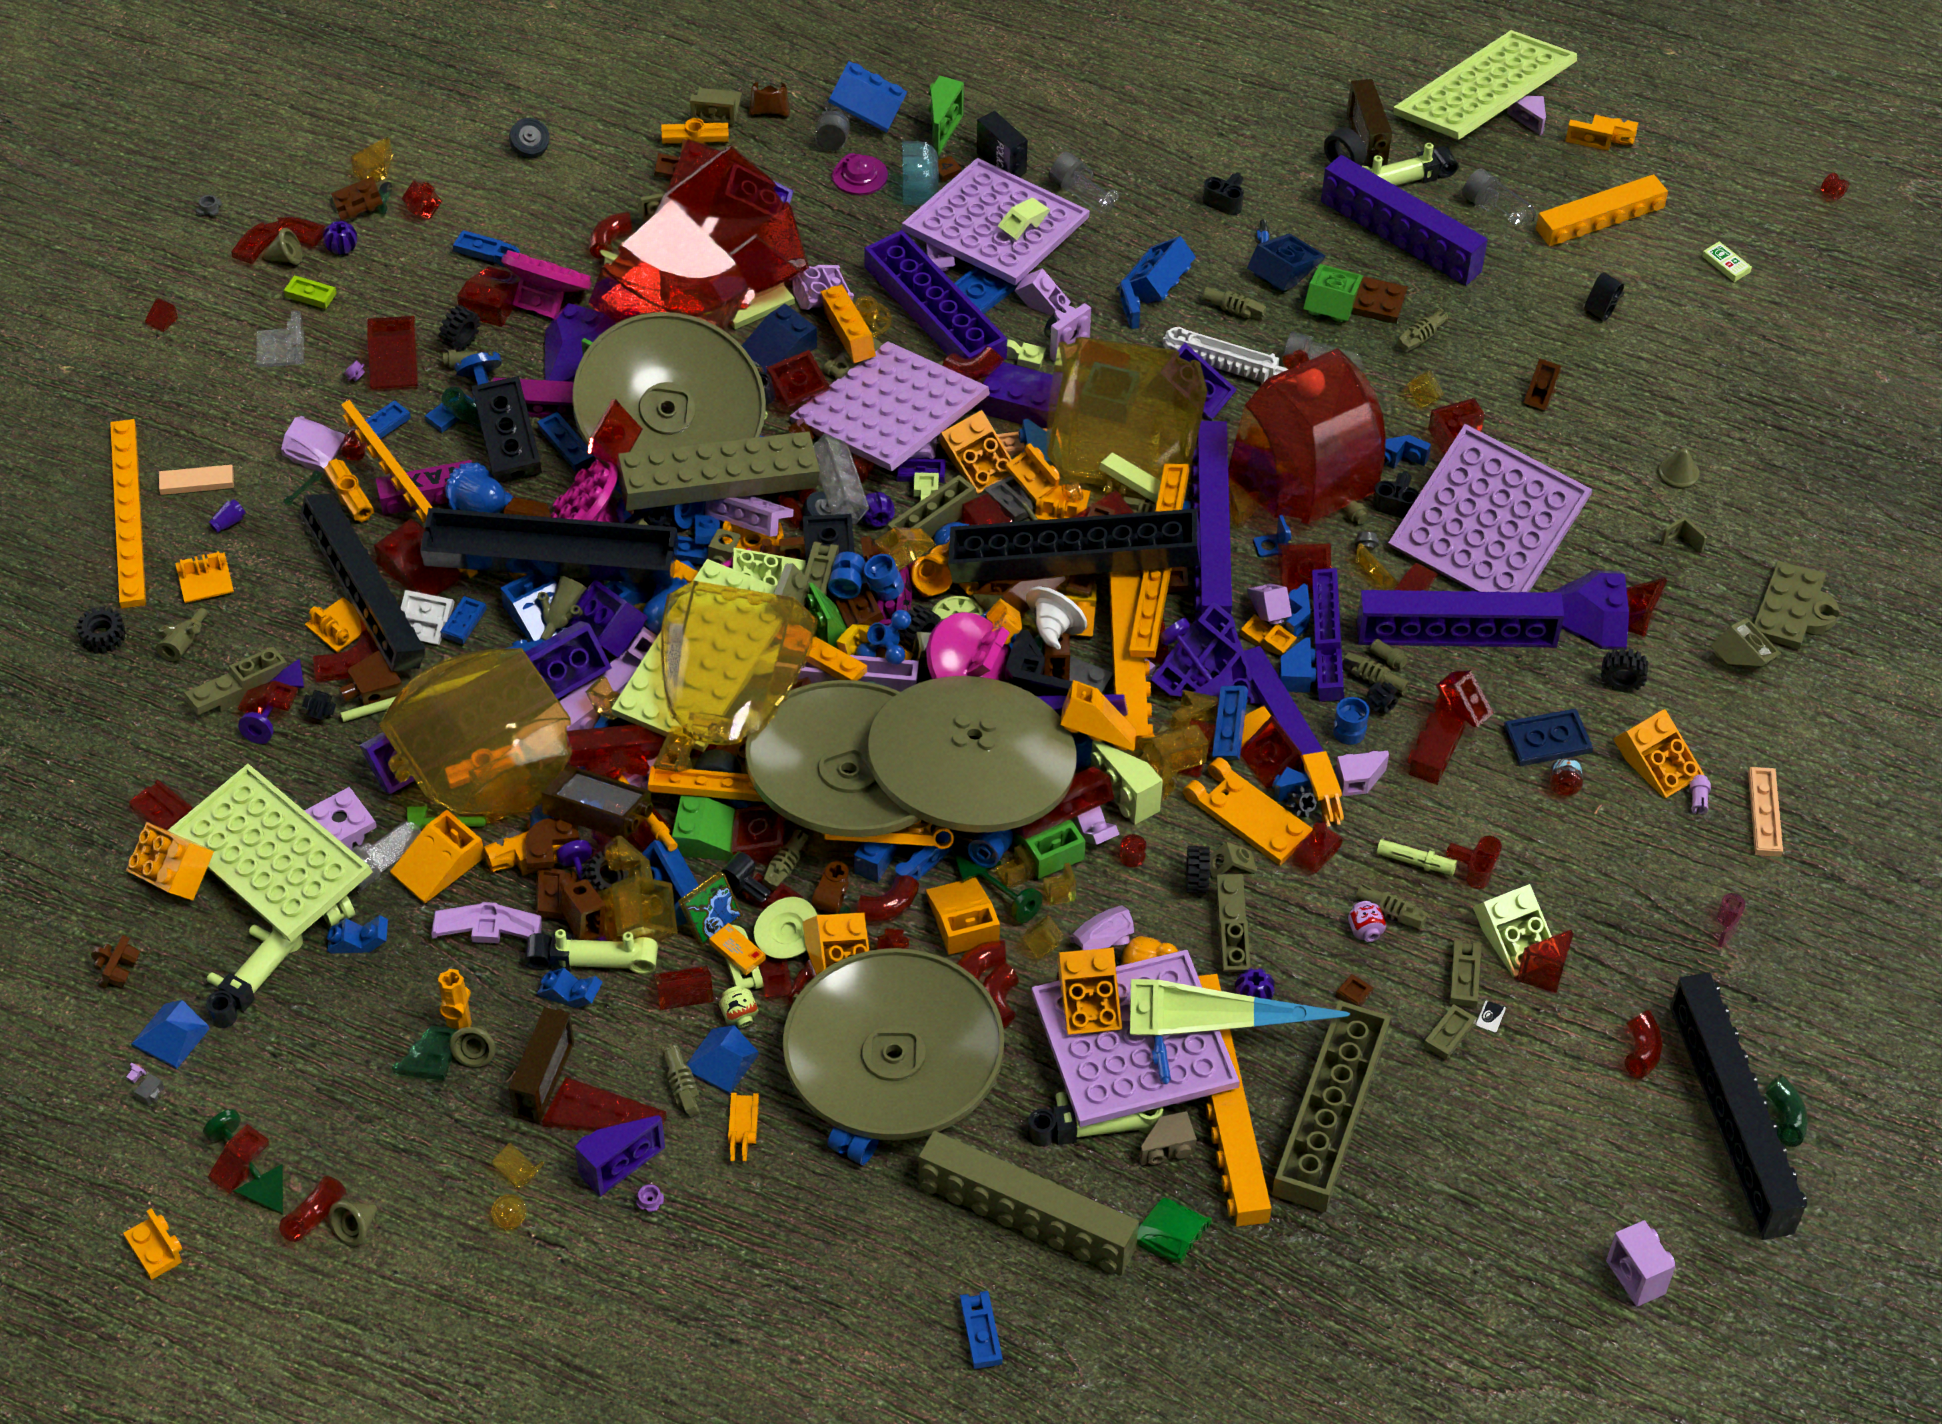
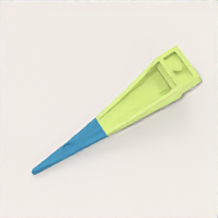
[1130,979,1350,1036]

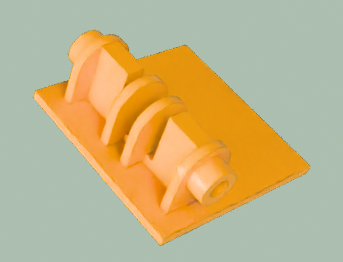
[1035,485,1091,520]
[175,551,234,603]
[305,597,368,653]

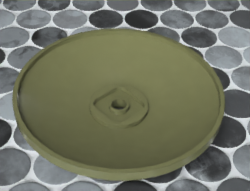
[572,312,766,468]
[868,676,1076,832]
[745,680,921,837]
[783,948,1004,1140]

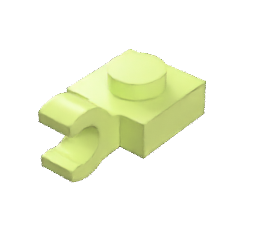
[1007,340,1046,370]
[914,473,939,501]

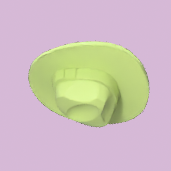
[754,897,817,959]

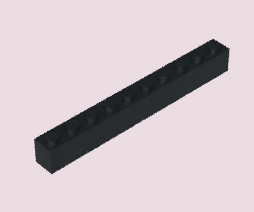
[300,493,425,671]

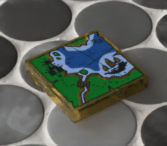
[678,871,743,945]

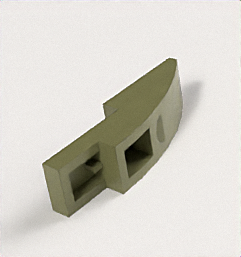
[184,646,287,715]
[1216,874,1250,972]

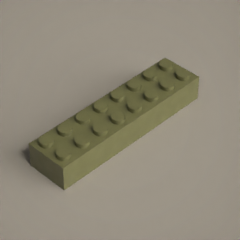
[617,432,820,511]
[1272,1000,1391,1213]
[919,1131,1139,1276]

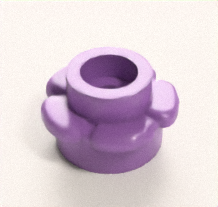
[343,360,365,382]
[636,1185,664,1212]

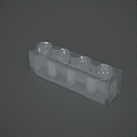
[813,434,870,525]

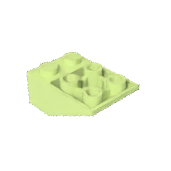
[732,548,806,587]
[1090,740,1163,825]
[1473,884,1561,977]

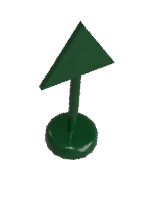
[952,849,1043,923]
[203,1109,283,1215]

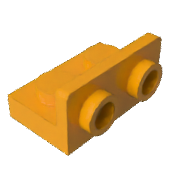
[123,1208,183,1280]

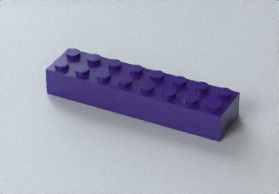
[1321,155,1488,286]
[864,230,1008,377]
[1356,590,1564,648]

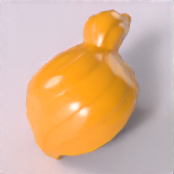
[910,541,952,597]
[1121,936,1179,965]

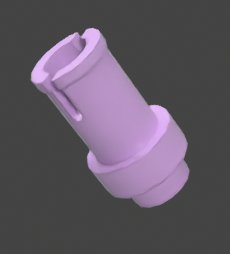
[1690,775,1711,814]

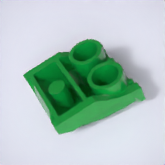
[1137,1197,1212,1265]

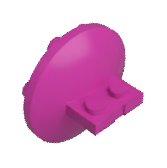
[501,250,592,318]
[551,459,619,523]
[926,612,1011,682]

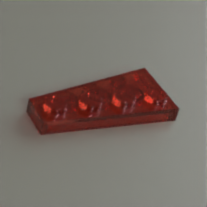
[542,1077,667,1131]

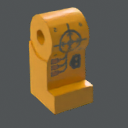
[986,598,1022,645]

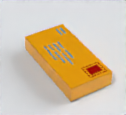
[709,923,766,975]

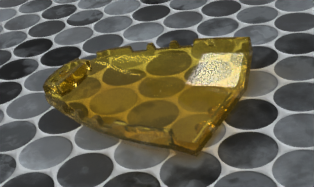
[660,581,818,745]

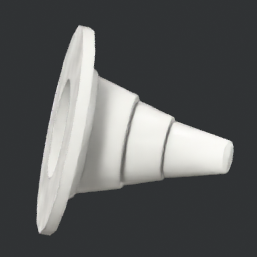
[1026,586,1087,650]

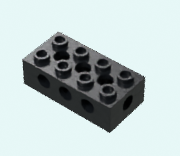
[472,376,542,483]
[803,514,855,610]

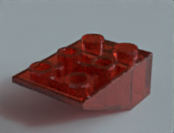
[367,316,418,389]

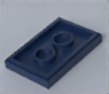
[1503,708,1593,767]

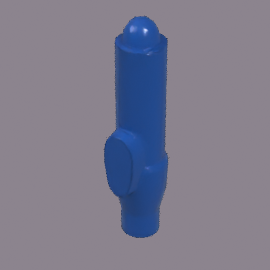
[1152,1035,1171,1084]

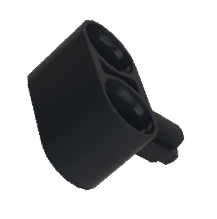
[1203,172,1244,215]
[1584,272,1625,321]
[1372,471,1419,519]
[718,851,771,903]

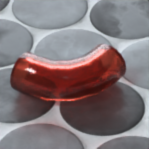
[589,211,632,259]
[942,345,1005,381]
[857,875,919,923]
[957,940,1006,982]
[983,962,1019,1029]
[1625,1009,1663,1079]
[279,1176,346,1242]

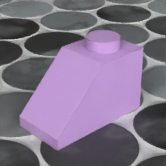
[1247,584,1292,624]

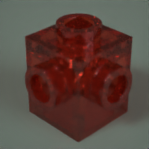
[401,180,442,219]

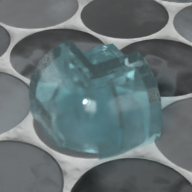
[902,141,939,205]

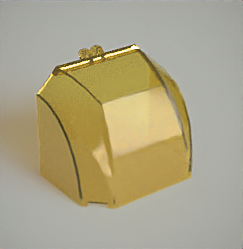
[1046,337,1207,498]
[379,648,572,814]

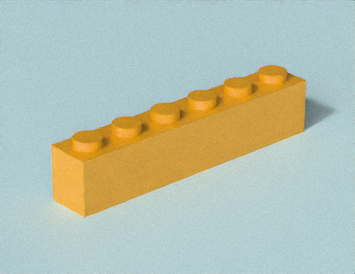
[1536,174,1668,247]

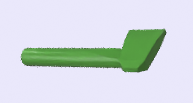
[407,806,486,830]

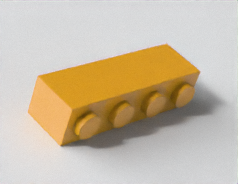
[820,284,876,363]

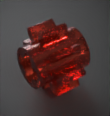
[877,928,910,950]

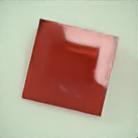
[145,298,178,332]

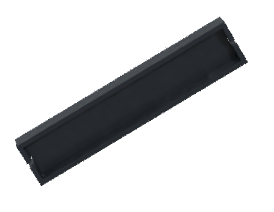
[420,508,679,586]

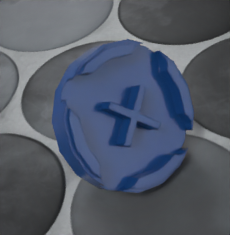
[455,352,502,385]

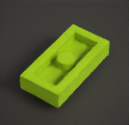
[283,275,337,309]

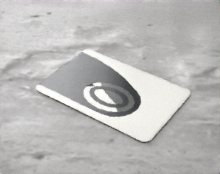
[1476,1001,1506,1032]

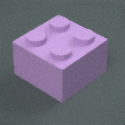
[1606,1220,1676,1307]

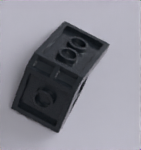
[1005,629,1090,696]

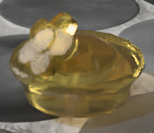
[491,1194,527,1229]

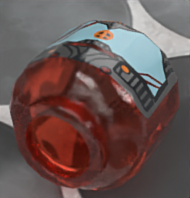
[1550,758,1583,796]

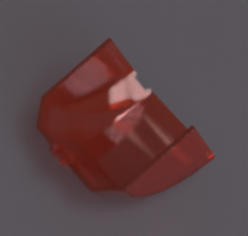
[646,145,809,302]
[588,200,755,329]
[1228,348,1386,524]

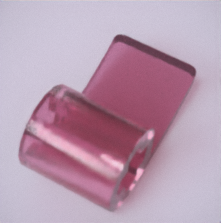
[1717,893,1746,947]

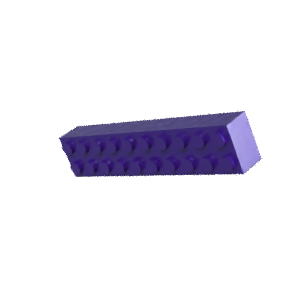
[1191,421,1232,621]
[359,621,612,794]

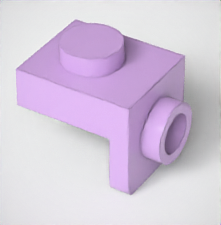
[926,242,955,271]

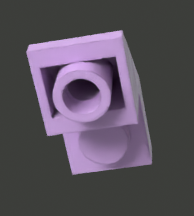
[1067,800,1119,845]

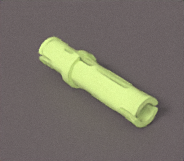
[1377,838,1457,876]

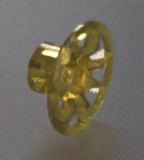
[854,296,892,337]

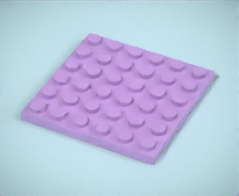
[902,158,1090,285]
[790,341,990,471]
[1388,424,1592,592]
[1032,950,1240,1127]

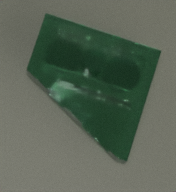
[392,1026,458,1081]

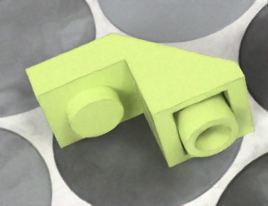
[998,197,1050,240]

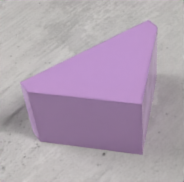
[1507,96,1546,135]

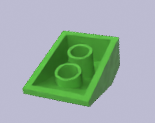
[928,75,964,157]
[1303,264,1364,322]
[672,795,760,861]

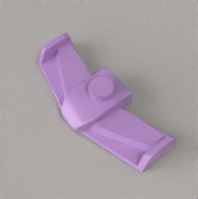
[431,902,542,943]

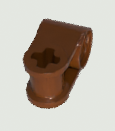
[811,861,849,914]

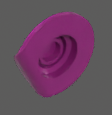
[831,153,888,196]

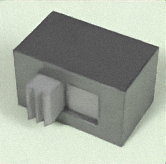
[134,1074,164,1107]

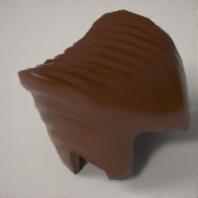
[748,82,790,117]

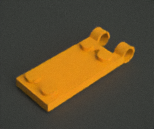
[1183,757,1314,866]
[822,820,954,849]

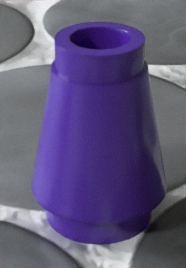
[208,499,246,533]

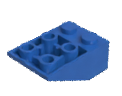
[500,574,572,642]

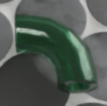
[441,387,501,426]
[1763,1074,1809,1147]

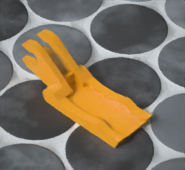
[1300,751,1344,827]
[728,1093,759,1161]

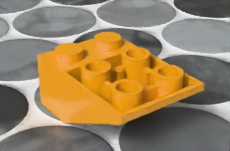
[938,410,1012,495]
[1060,680,1136,751]
[1613,709,1704,799]
[390,810,485,904]
[126,822,214,900]
[925,877,1000,955]
[802,913,869,975]
[1057,947,1122,1035]

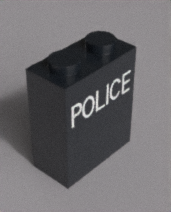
[977,111,1028,177]

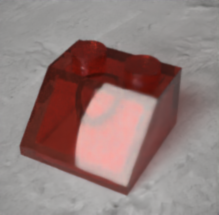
[767,350,830,407]
[1278,541,1331,593]

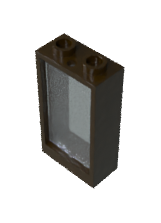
[1347,79,1392,167]
[542,765,653,840]
[509,1007,574,1124]

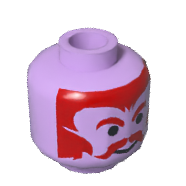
[1348,901,1386,942]

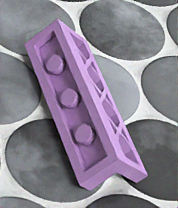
[705,496,794,537]

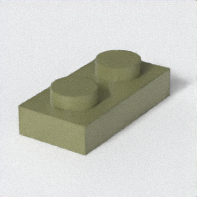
[1424,1004,1477,1060]

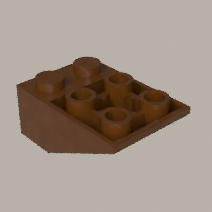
[973,576,1066,619]

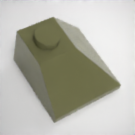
[1711,618,1781,666]

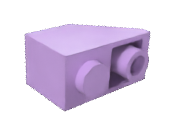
[1015,268,1071,315]
[1335,751,1389,796]

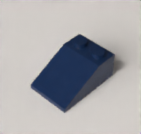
[1247,233,1326,291]
[742,304,817,378]

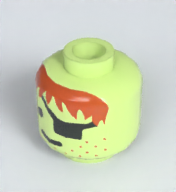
[719,986,759,1028]

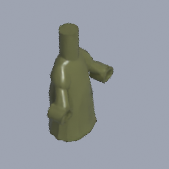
[537,576,587,641]
[156,608,208,661]

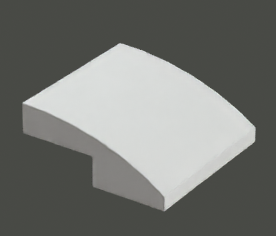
[401,590,455,645]

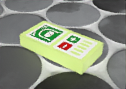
[1702,241,1752,282]

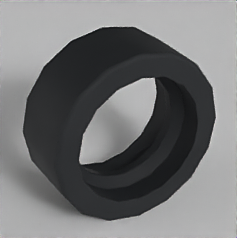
[1324,127,1366,165]

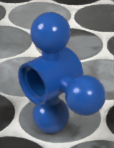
[856,610,911,665]

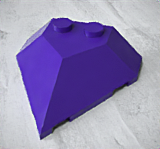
[545,303,617,382]
[1551,570,1629,650]
[1150,601,1260,704]

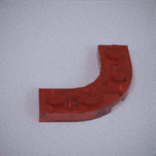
[231,217,326,264]
[313,618,379,682]

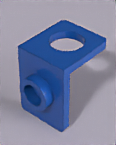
[1253,515,1291,558]

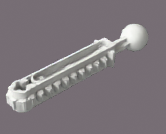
[1163,327,1324,396]

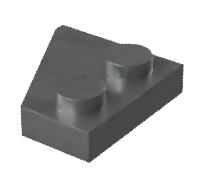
[982,475,1033,522]
[1069,656,1113,695]

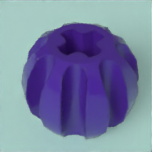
[323,221,357,255]
[859,492,895,528]
[1235,968,1275,1000]

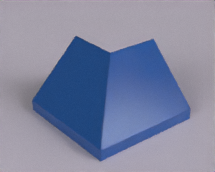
[132,1000,210,1069]
[686,1025,759,1095]

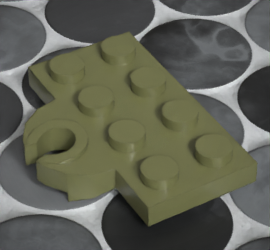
[1754,561,1839,649]

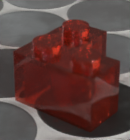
[1428,398,1485,455]

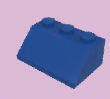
[828,61,907,133]
[1117,236,1196,303]
[628,840,706,934]

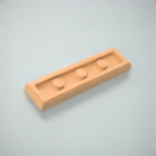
[1748,767,1783,857]

